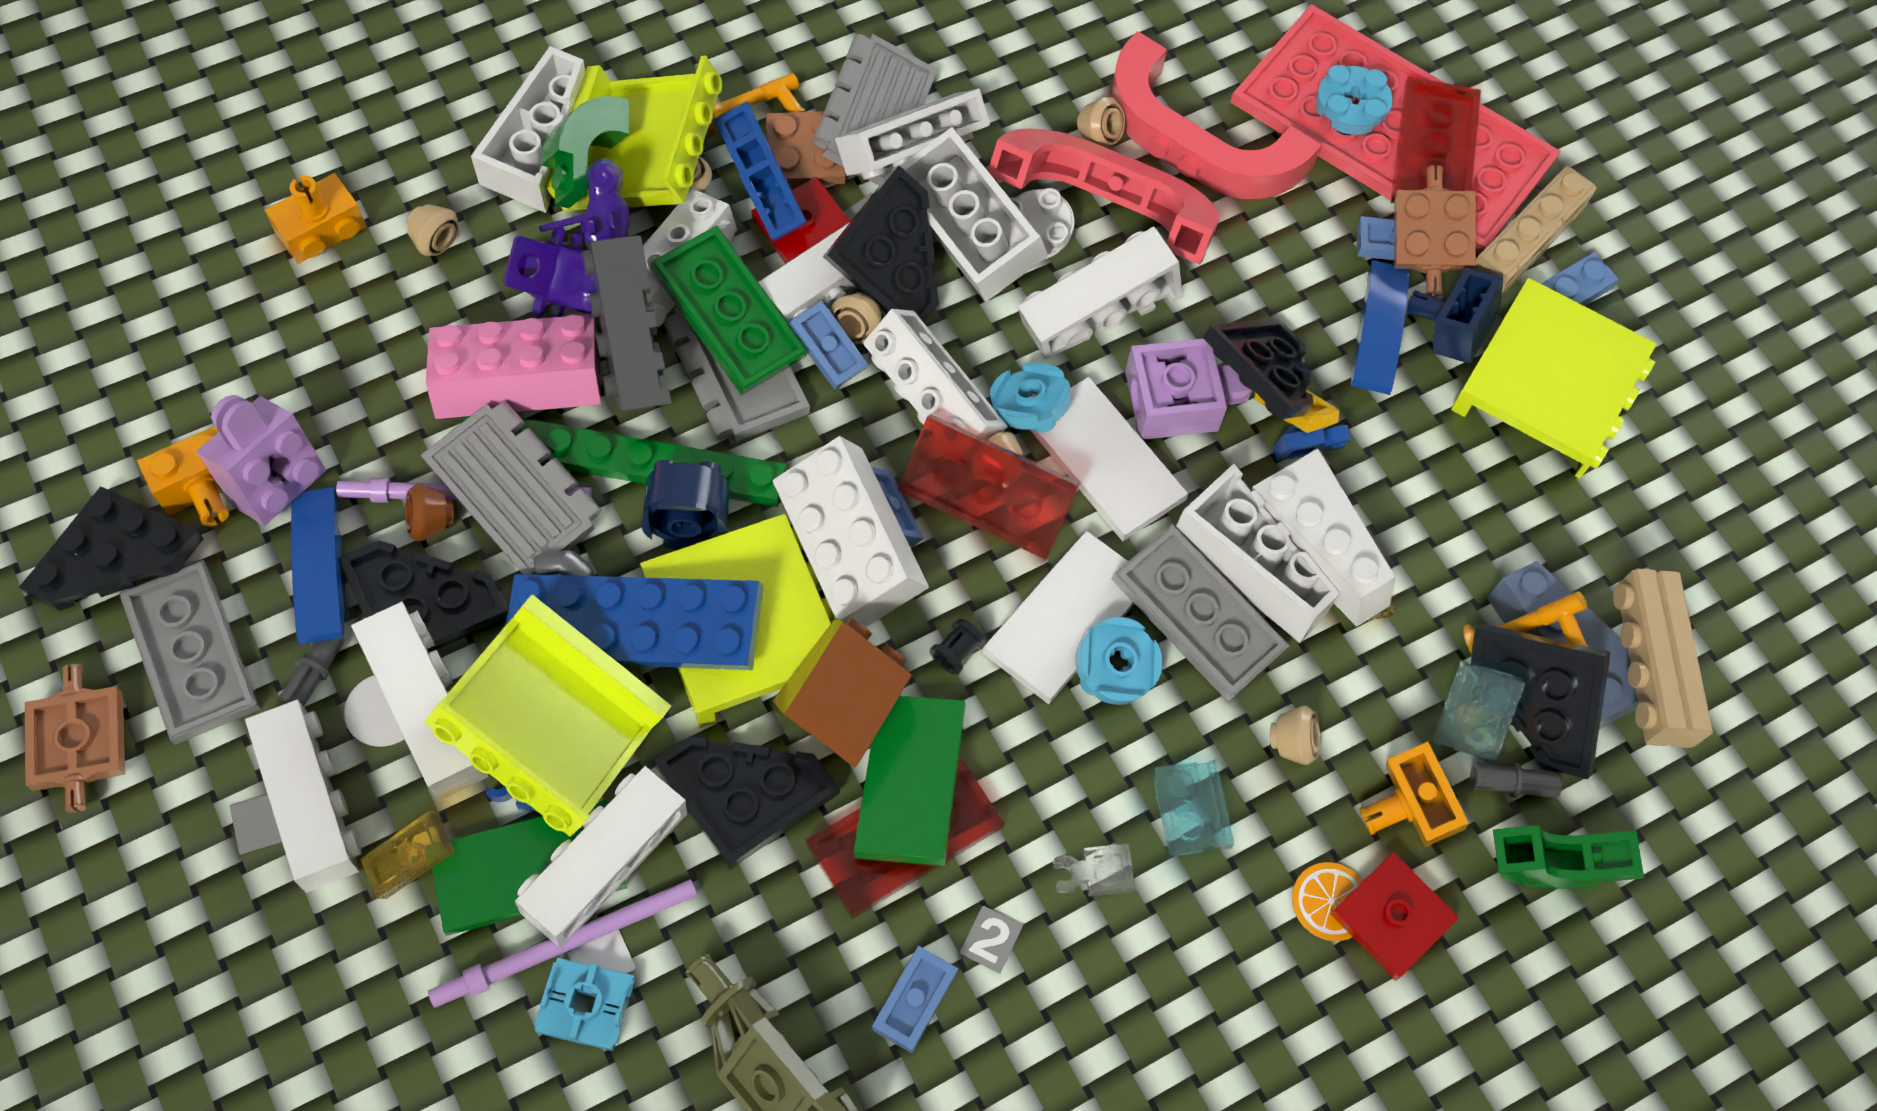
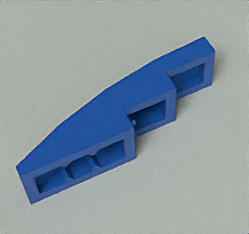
[714,101,808,242]
[1351,260,1410,395]
[291,487,345,645]

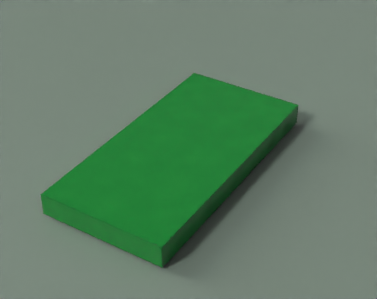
[649,225,809,396]
[854,696,966,866]
[428,800,627,936]

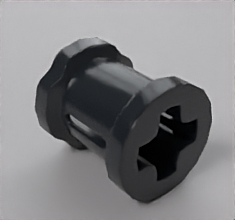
[929,618,986,675]

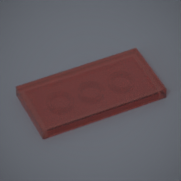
[1390,76,1481,203]
[897,414,1081,560]
[806,756,1005,919]

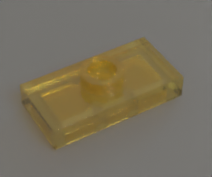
[361,811,455,899]

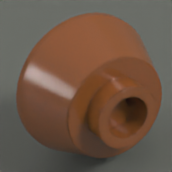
[405,484,454,541]

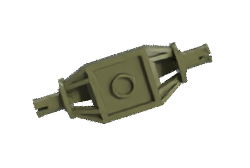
[685,954,859,1111]

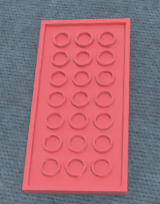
[1230,4,1561,255]

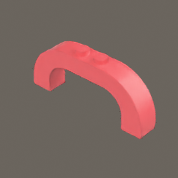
[1111,31,1322,199]
[988,128,1219,265]

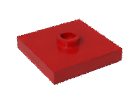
[751,177,850,264]
[1330,852,1459,981]

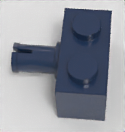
[1407,267,1503,364]

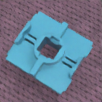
[534,958,635,1051]

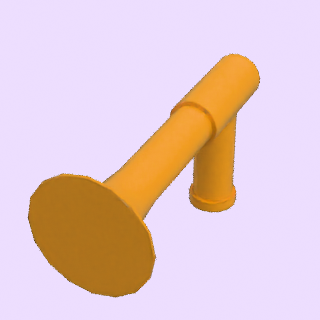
[707,73,806,135]
[1463,591,1589,654]

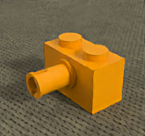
[264,173,367,264]
[137,426,229,526]
[1359,741,1469,847]

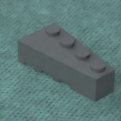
[582,235,672,411]

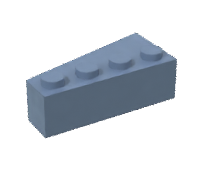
[1487,561,1638,730]

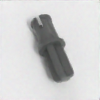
[279,637,346,707]
[1470,762,1562,798]

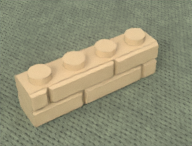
[1473,167,1597,297]
[1613,568,1713,748]

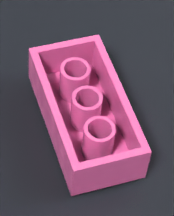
[425,314,601,419]

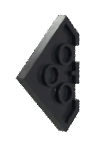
[823,165,939,323]
[1203,319,1314,419]
[19,486,204,611]
[339,540,508,652]
[1470,623,1611,780]
[653,736,840,870]

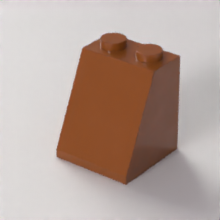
[772,618,912,767]

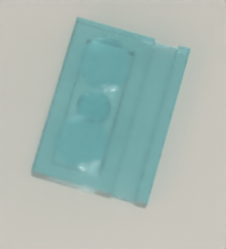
[1433,660,1525,762]
[1152,760,1234,857]

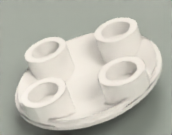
[1010,188,1074,260]

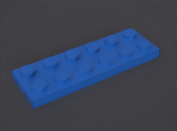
[506,574,764,670]

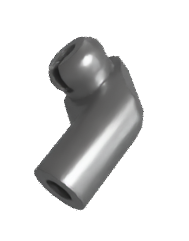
[533,550,595,576]

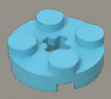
[1315,65,1392,135]
[990,362,1072,433]
[1075,617,1162,705]

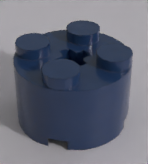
[641,460,730,550]

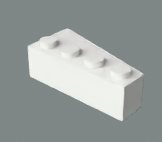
[471,46,586,213]
[1252,448,1395,627]

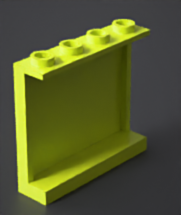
[545,55,722,211]
[1451,277,1657,479]
[640,514,835,728]
[424,594,671,836]

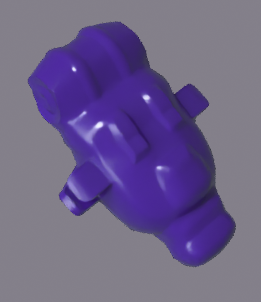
[538,159,630,250]
[503,226,595,318]

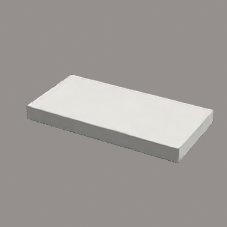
[1030,377,1188,542]
[982,530,1134,704]

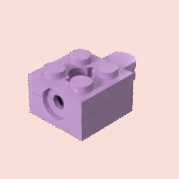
[1125,339,1252,440]
[196,395,326,526]

